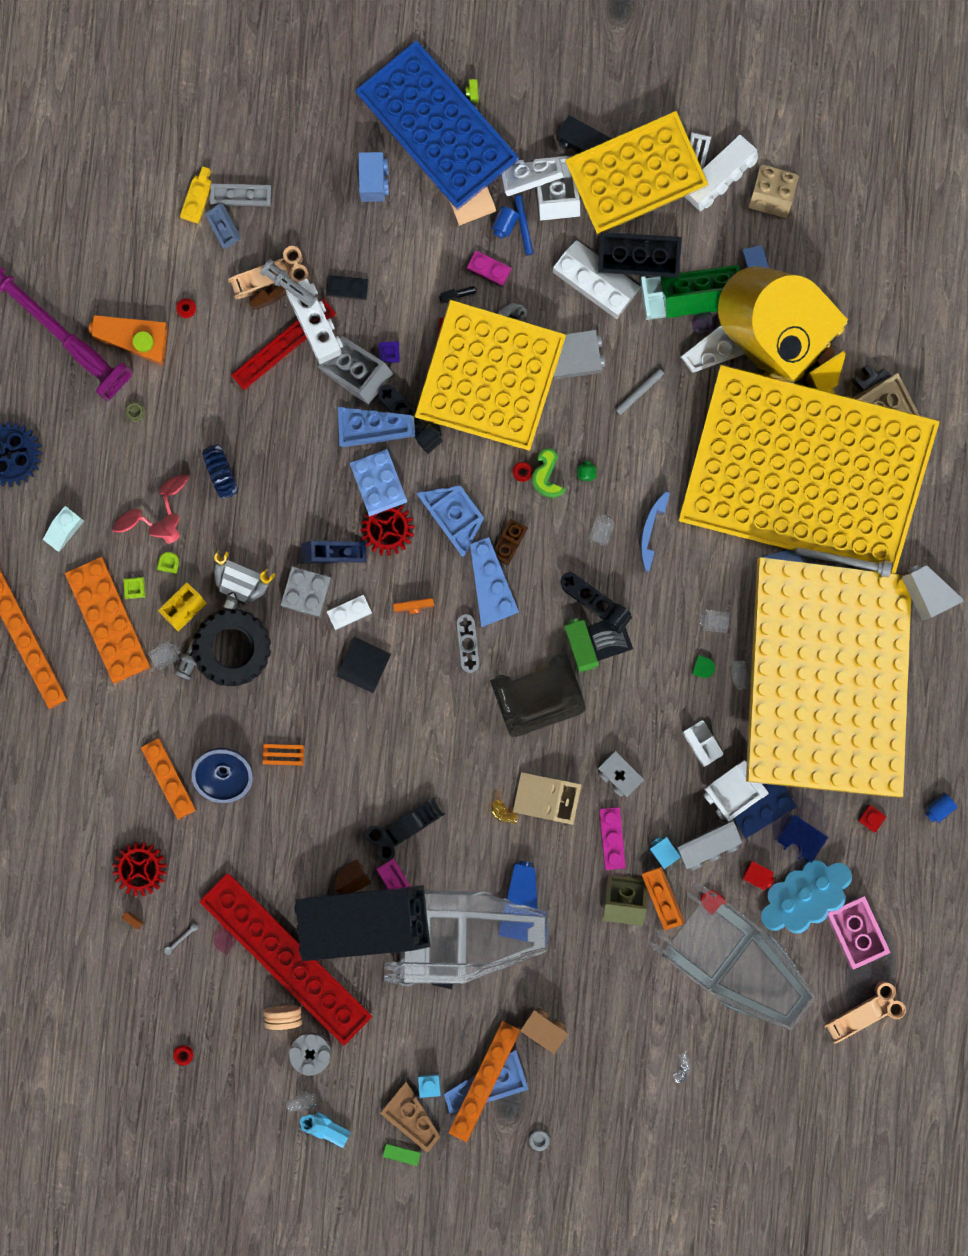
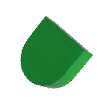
[692,655,715,678]

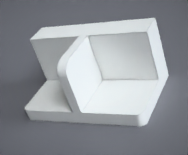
[682,720,723,767]

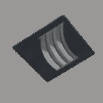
[587,621,633,661]

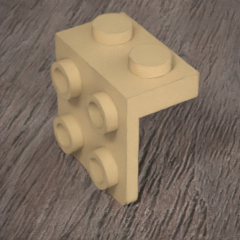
[748,165,799,219]

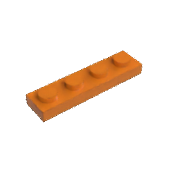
[141,738,196,820]

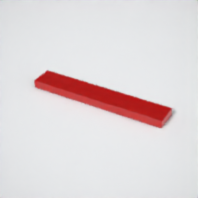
[231,298,337,391]

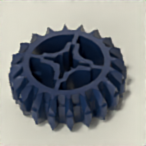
[202,444,238,499]

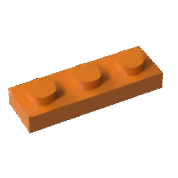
[641,866,685,931]

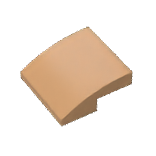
[449,187,496,226]

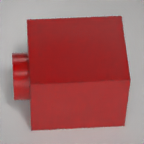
[741,861,775,891]

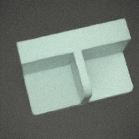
[640,276,666,320]

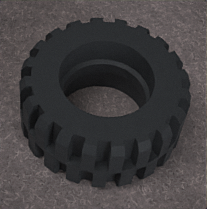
[191,608,271,686]

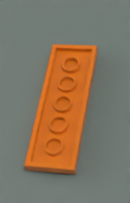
[65,557,151,684]

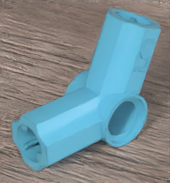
[299,1112,351,1148]

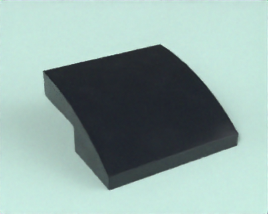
[337,637,391,693]

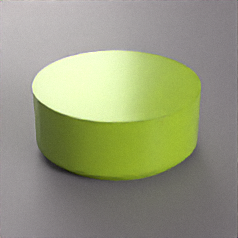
[133,331,154,353]

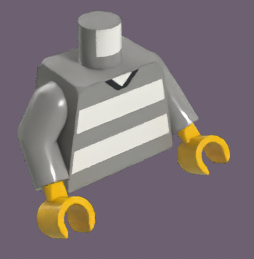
[214,550,275,609]

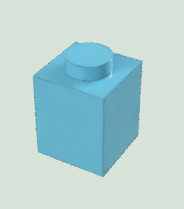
[649,836,681,869]
[418,1073,441,1098]

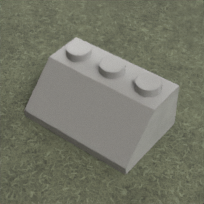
[675,821,742,871]

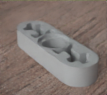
[457,614,479,673]

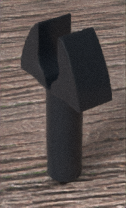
[438,286,476,303]

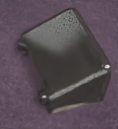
[490,653,586,737]

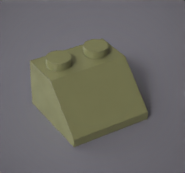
[603,874,648,926]

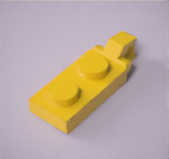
[180,166,212,224]

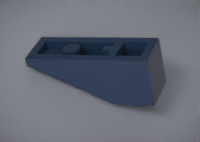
[301,541,367,564]

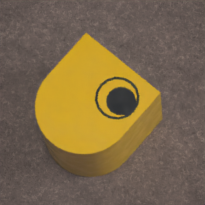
[718,266,848,381]

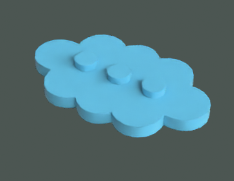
[761,860,852,933]

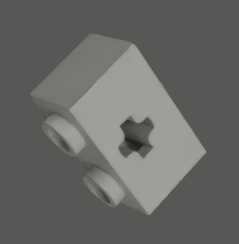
[598,751,644,797]

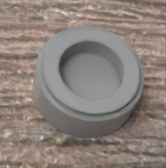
[529,1129,550,1151]

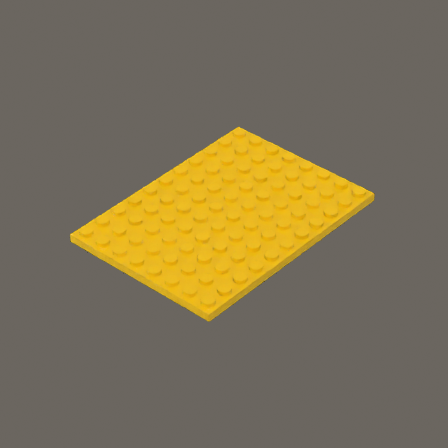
[679,364,940,574]
[746,557,911,798]

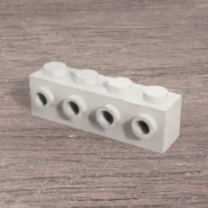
[684,135,758,212]

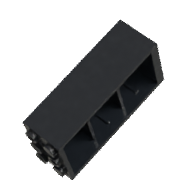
[294,885,431,961]

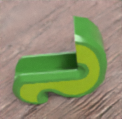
[532,448,566,499]

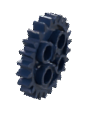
[0,421,43,488]

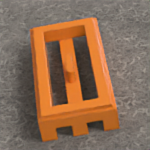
[263,744,304,766]

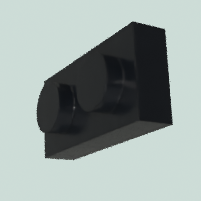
[326,275,369,300]

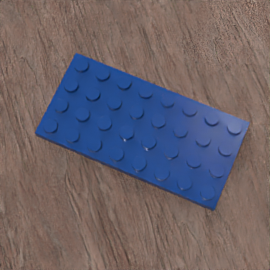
[355,40,519,211]

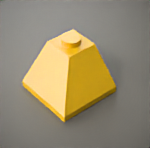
[805,351,846,393]

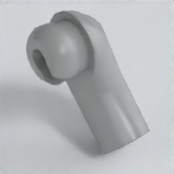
[496,303,527,318]

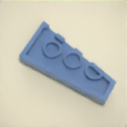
[338,407,415,447]

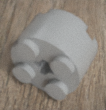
[289,1032,332,1076]

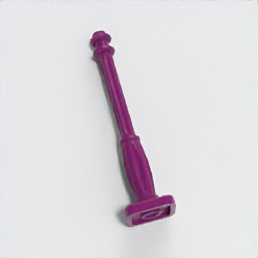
[0,267,133,402]

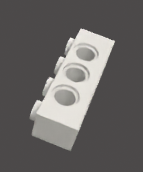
[285,279,343,364]

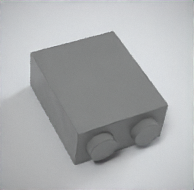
[553,330,605,380]

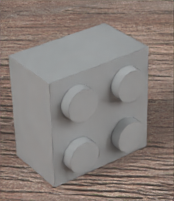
[281,567,332,618]

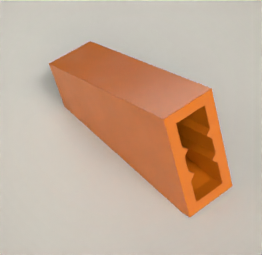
[89,315,168,366]

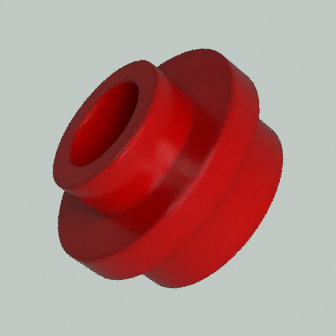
[176,298,196,319]
[512,462,533,482]
[173,1045,194,1066]

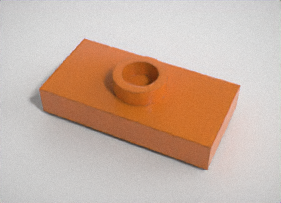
[393,598,435,614]

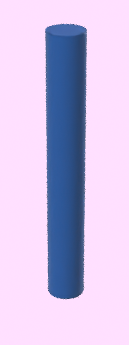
[514,195,534,256]

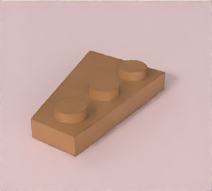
[380,1081,441,1153]

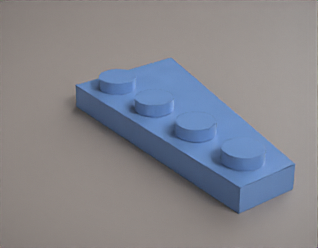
[470,537,519,627]
[444,1050,529,1114]

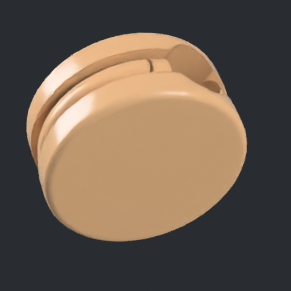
[263,1005,302,1030]

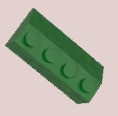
[660,265,741,318]

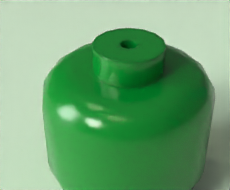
[577,460,597,481]

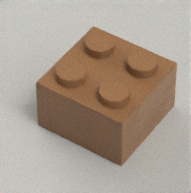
[520,1007,568,1054]

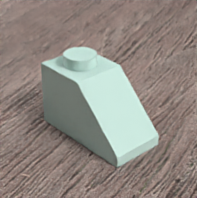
[43,506,84,552]

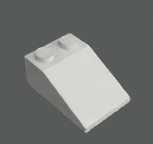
[533,155,580,221]

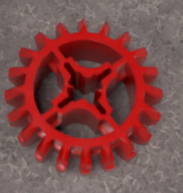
[360,505,415,556]
[112,842,168,897]

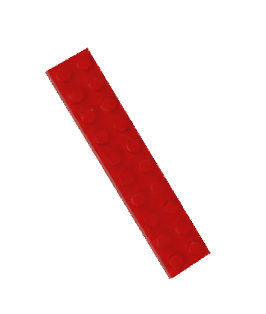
[199,873,373,1046]

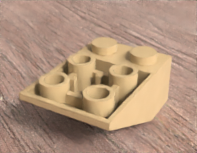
[513,772,581,825]

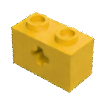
[158,582,207,631]

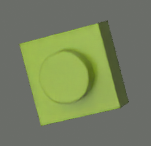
[466,79,479,104]

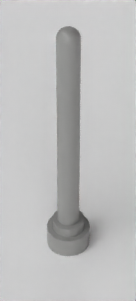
[794,547,892,578]

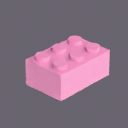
[827,895,891,970]

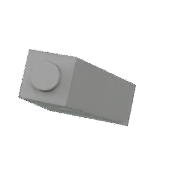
[902,565,964,621]

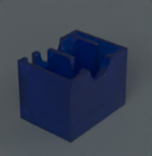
[774,814,829,863]

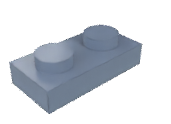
[205,204,241,249]

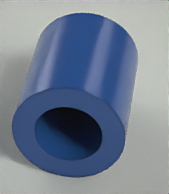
[491,206,519,239]
[925,792,957,823]

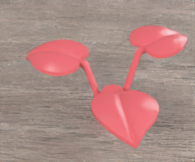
[112,474,190,544]

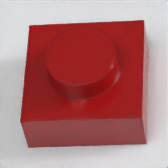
[858,805,887,833]

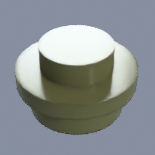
[125,402,145,422]

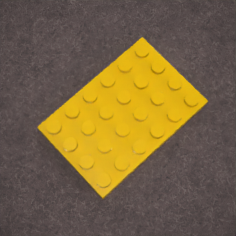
[565,111,709,235]

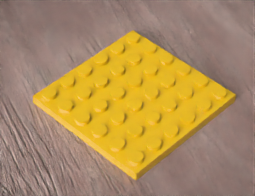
[414,299,566,451]

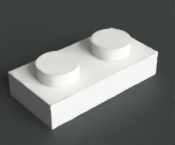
[327,595,372,630]

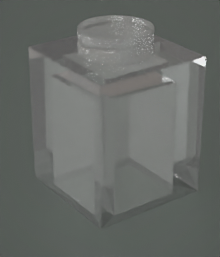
[588,514,616,547]
[699,610,730,634]
[148,640,181,671]

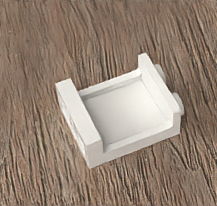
[703,760,769,822]

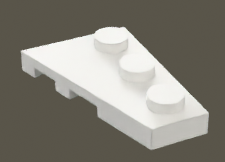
[502,157,564,196]
[680,325,745,373]

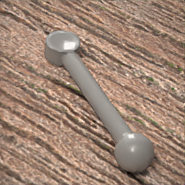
[164,923,198,955]

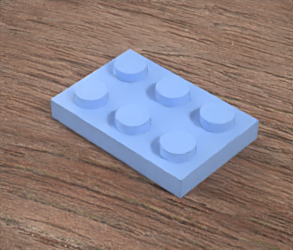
[350,449,407,516]

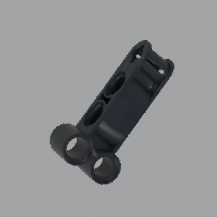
[378,385,443,454]
[560,572,632,634]
[366,797,445,861]

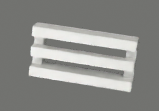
[690,133,711,169]

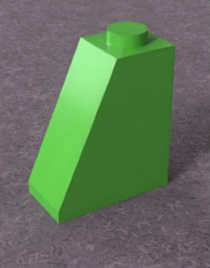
[564,618,599,673]

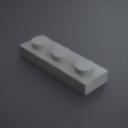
[210,184,272,207]

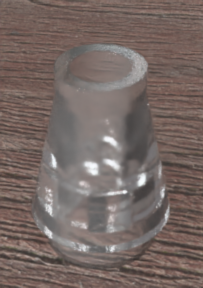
[286,1090,318,1113]

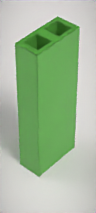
[383,1143,421,1166]

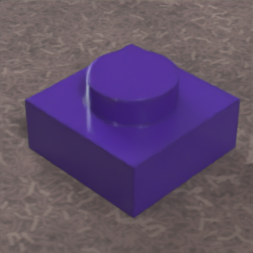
[379,342,400,363]

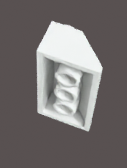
[553,240,641,319]

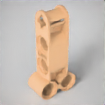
[228,246,310,299]
[824,981,906,1044]

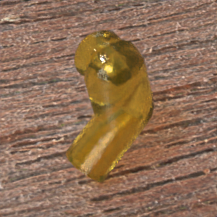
[491,800,518,824]

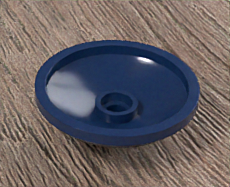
[191,748,253,803]

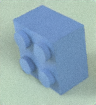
[359,152,389,202]

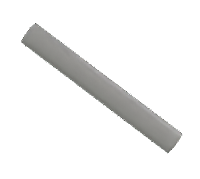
[615,369,664,415]

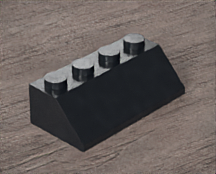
[598,232,682,278]

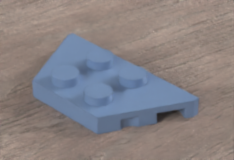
[417,485,484,557]

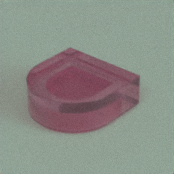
[214,931,237,955]

